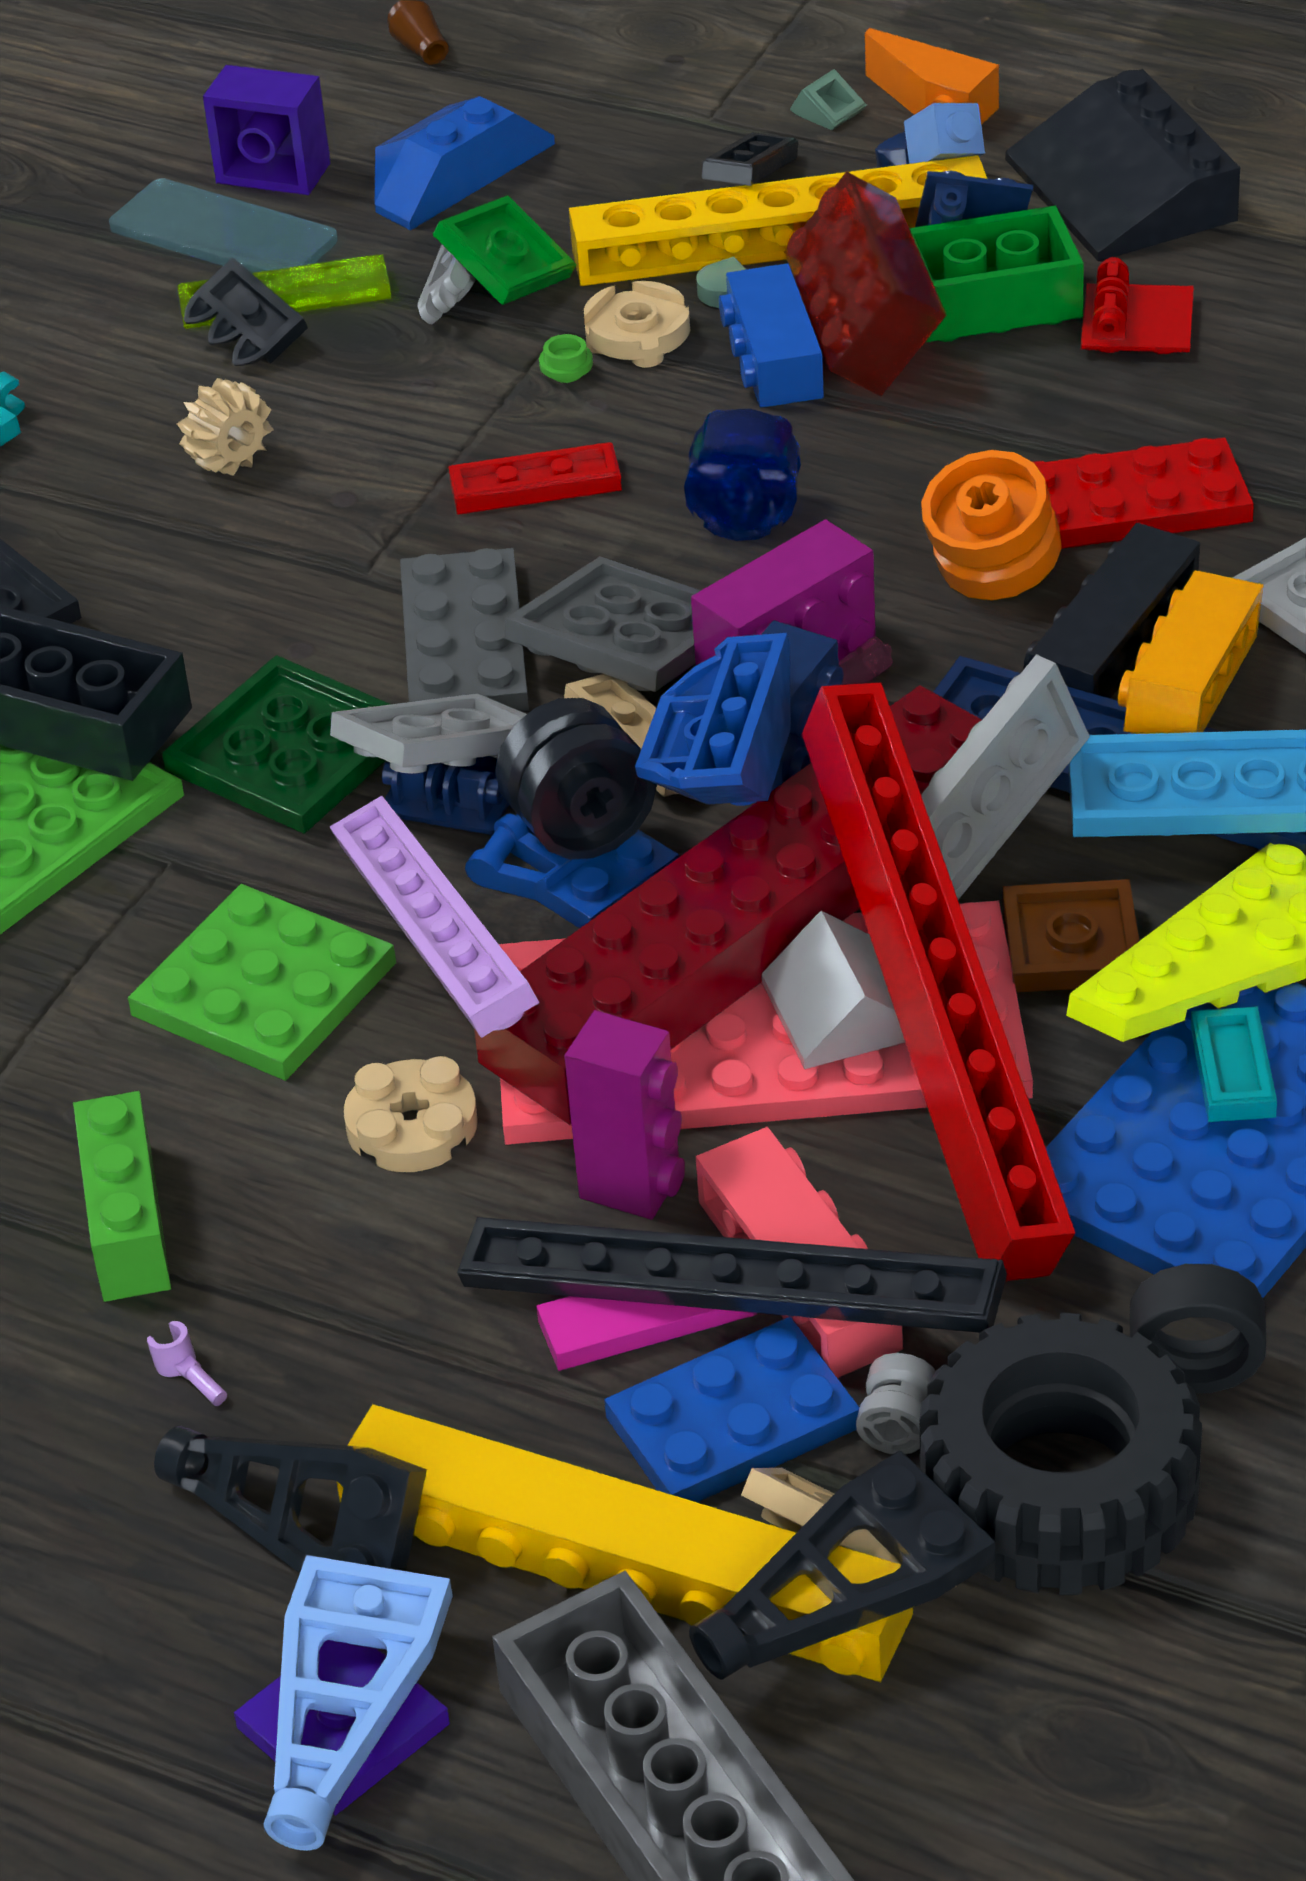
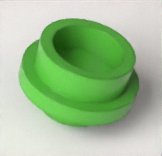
[539,334,593,383]

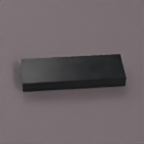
[702,132,799,186]

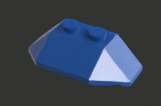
[375,96,555,231]
[635,633,791,806]

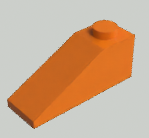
[865,28,999,125]

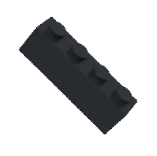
[1023,523,1200,699]

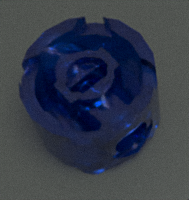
[684,408,801,541]

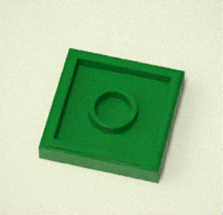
[432,195,577,305]

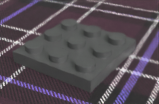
[504,556,701,692]

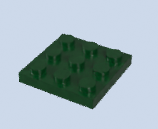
[162,655,391,834]

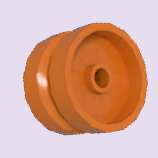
[921,450,1062,601]

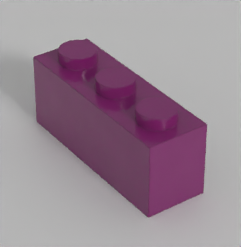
[564,1010,685,1220]

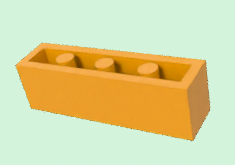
[1118,570,1264,734]

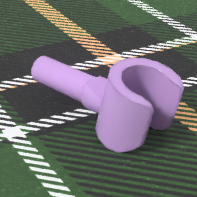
[147,1321,227,1406]

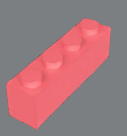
[695,1126,903,1378]

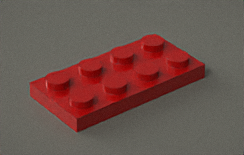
[1034,437,1254,549]

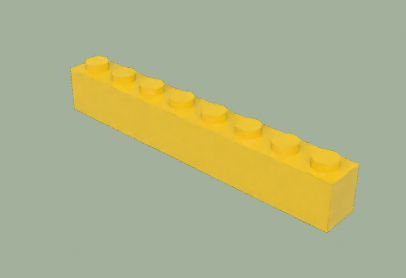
[336,1404,913,1682]

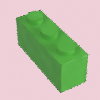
[73,1091,171,1302]

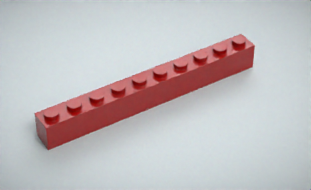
[802,682,1075,1281]

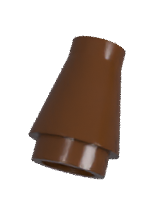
[387,0,449,65]

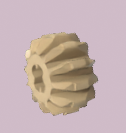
[177,378,274,476]

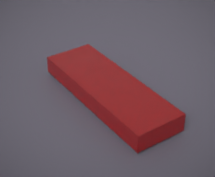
[448,442,622,515]

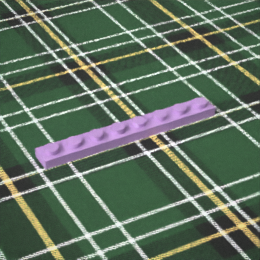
[330,796,539,1038]

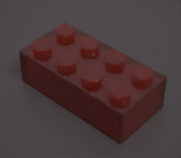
[784,171,946,396]

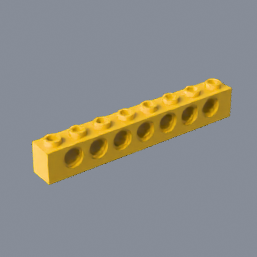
[569,155,987,286]

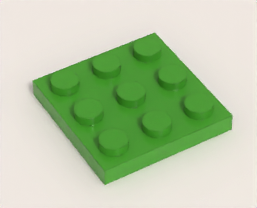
[128,884,396,1081]

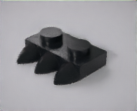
[184,257,308,366]

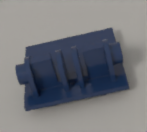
[915,171,1033,227]
[382,756,509,835]

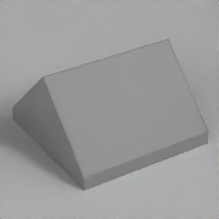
[762,911,905,1069]

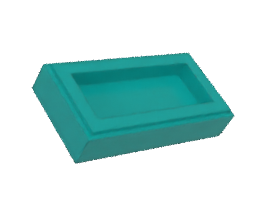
[1191,1007,1277,1122]

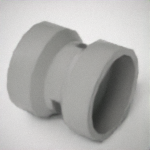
[856,1353,935,1454]

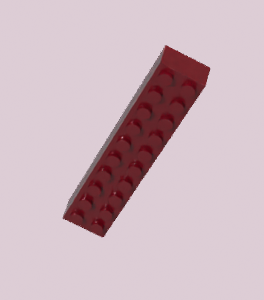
[474,685,982,1125]

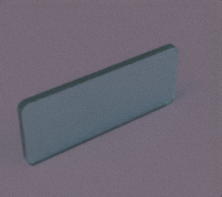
[109,178,338,284]

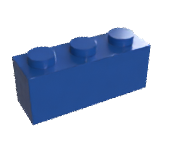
[719,263,824,408]

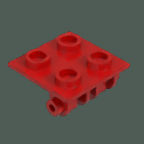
[1081,257,1194,354]

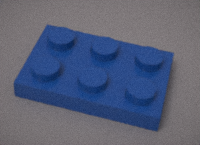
[604,1316,860,1502]

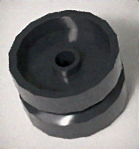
[495,698,657,859]

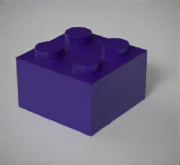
[203,65,331,195]

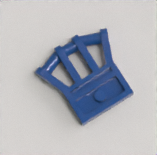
[465,813,679,929]

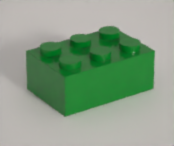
[900,205,1084,342]

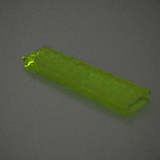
[177,254,391,329]

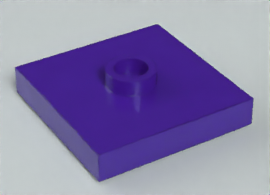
[234,1640,450,1816]

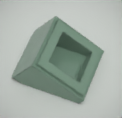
[790,69,867,130]

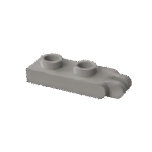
[417,245,475,324]

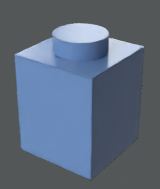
[904,103,985,164]

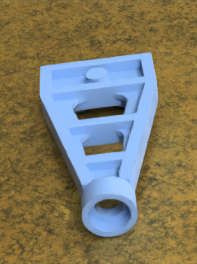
[264,1555,453,1850]

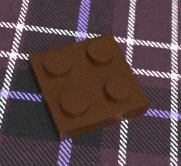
[1002,879,1139,992]

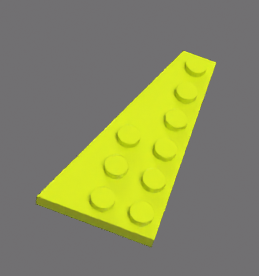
[1066,843,1306,1042]

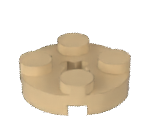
[584,281,690,368]
[344,1056,478,1172]

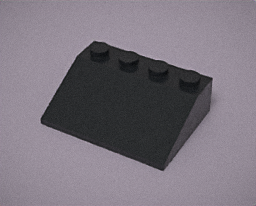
[1005,69,1240,261]

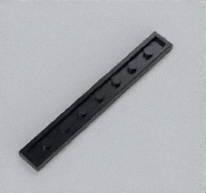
[457,1217,1007,1333]

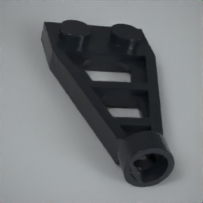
[154,1426,427,1573]
[689,1450,995,1680]

